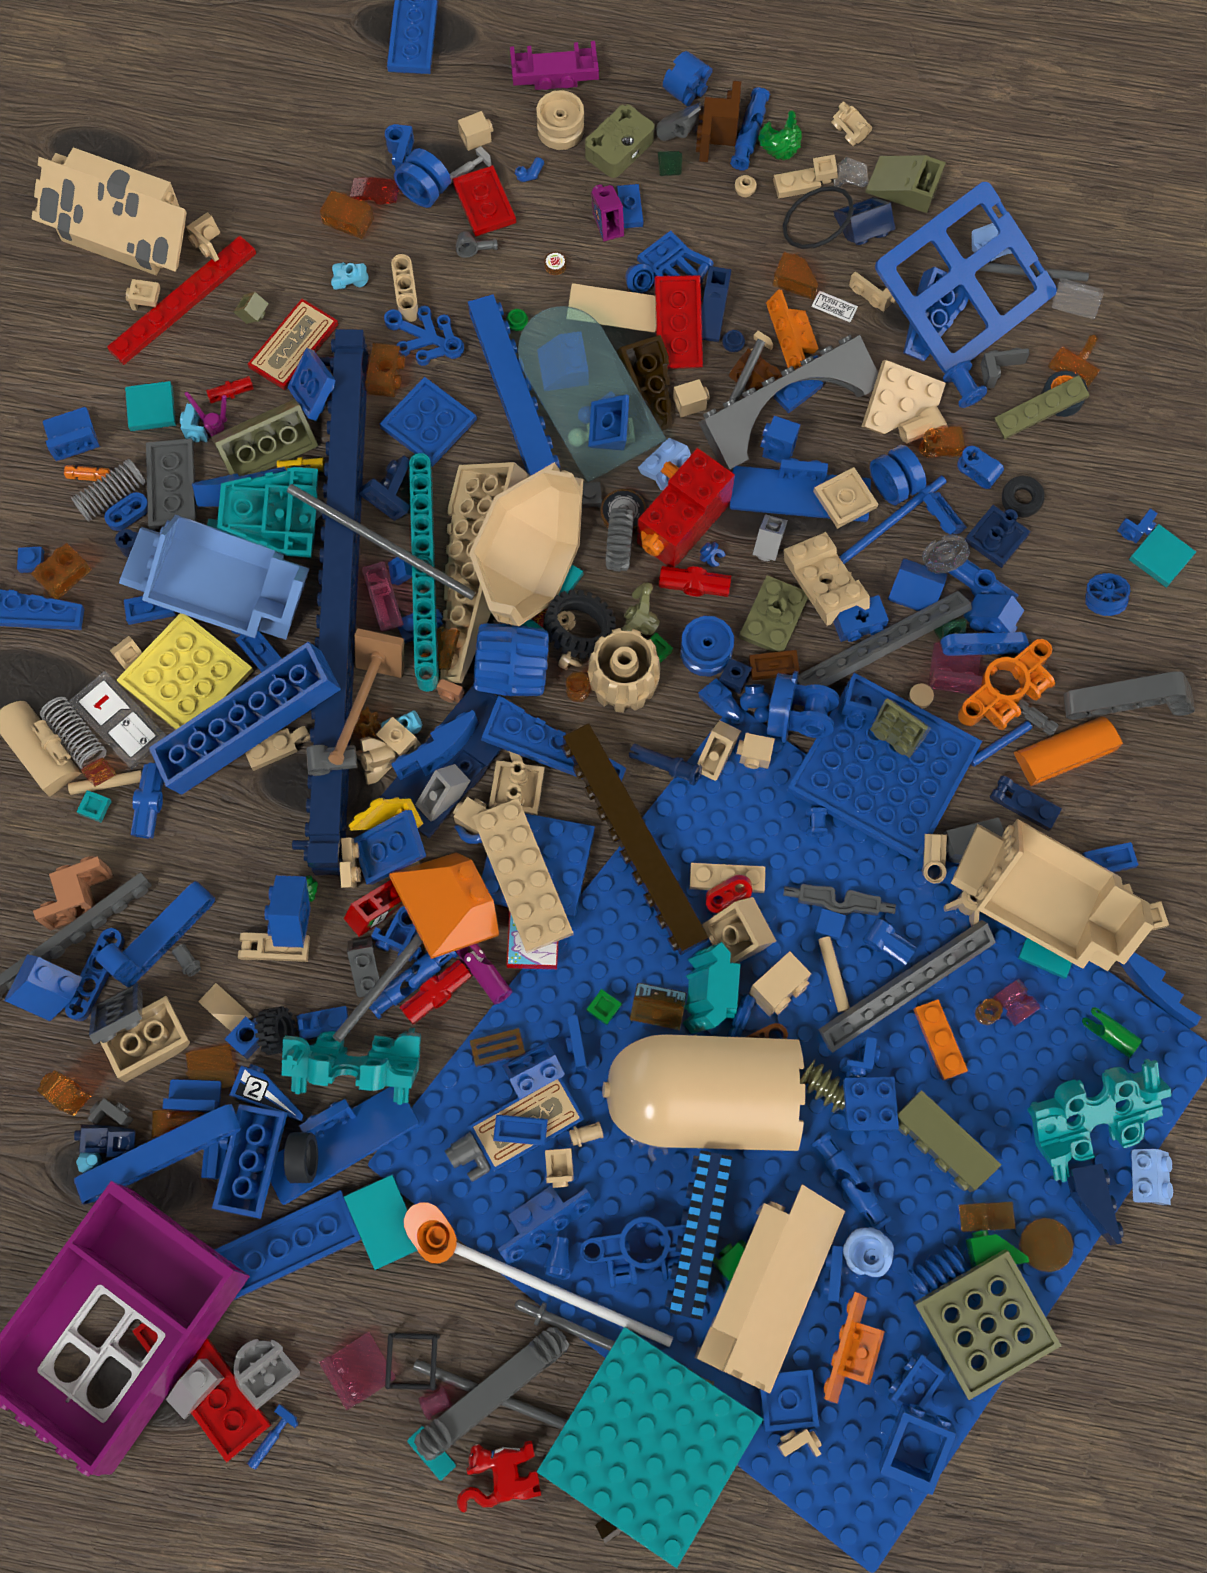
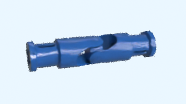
[730,87,770,171]
[369,951,458,1019]
[811,1131,892,1230]

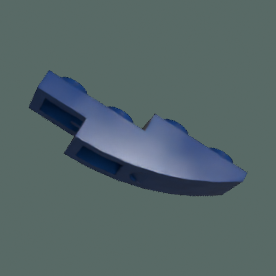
[192,466,286,507]
[391,710,479,780]

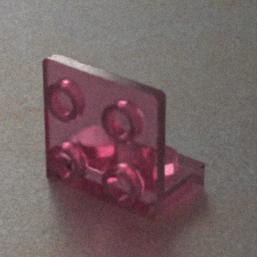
[928,642,982,695]
[319,1333,396,1410]

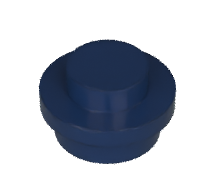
[722,330,745,352]

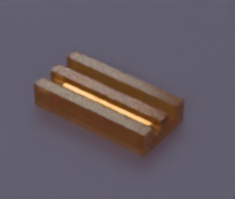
[470,1028,525,1067]

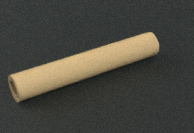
[68,770,142,795]
[818,936,850,1013]

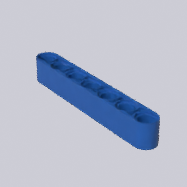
[74,1104,241,1205]

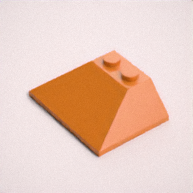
[389,852,499,959]

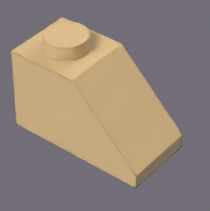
[697,720,741,781]

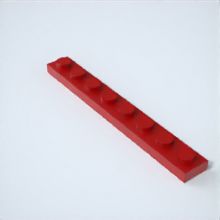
[107,236,256,365]

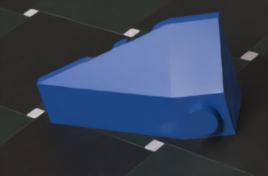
[903,267,969,361]

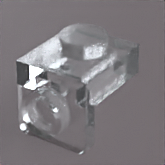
[834,157,868,188]

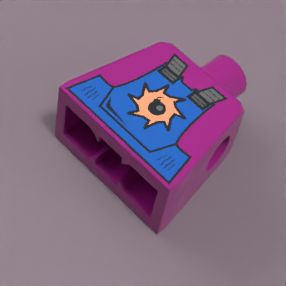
[591,184,624,242]

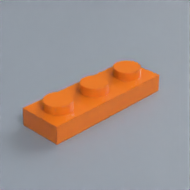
[913,999,968,1081]

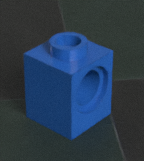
[225,1016,260,1060]

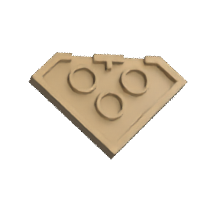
[861,360,946,434]

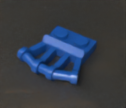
[637,230,714,284]

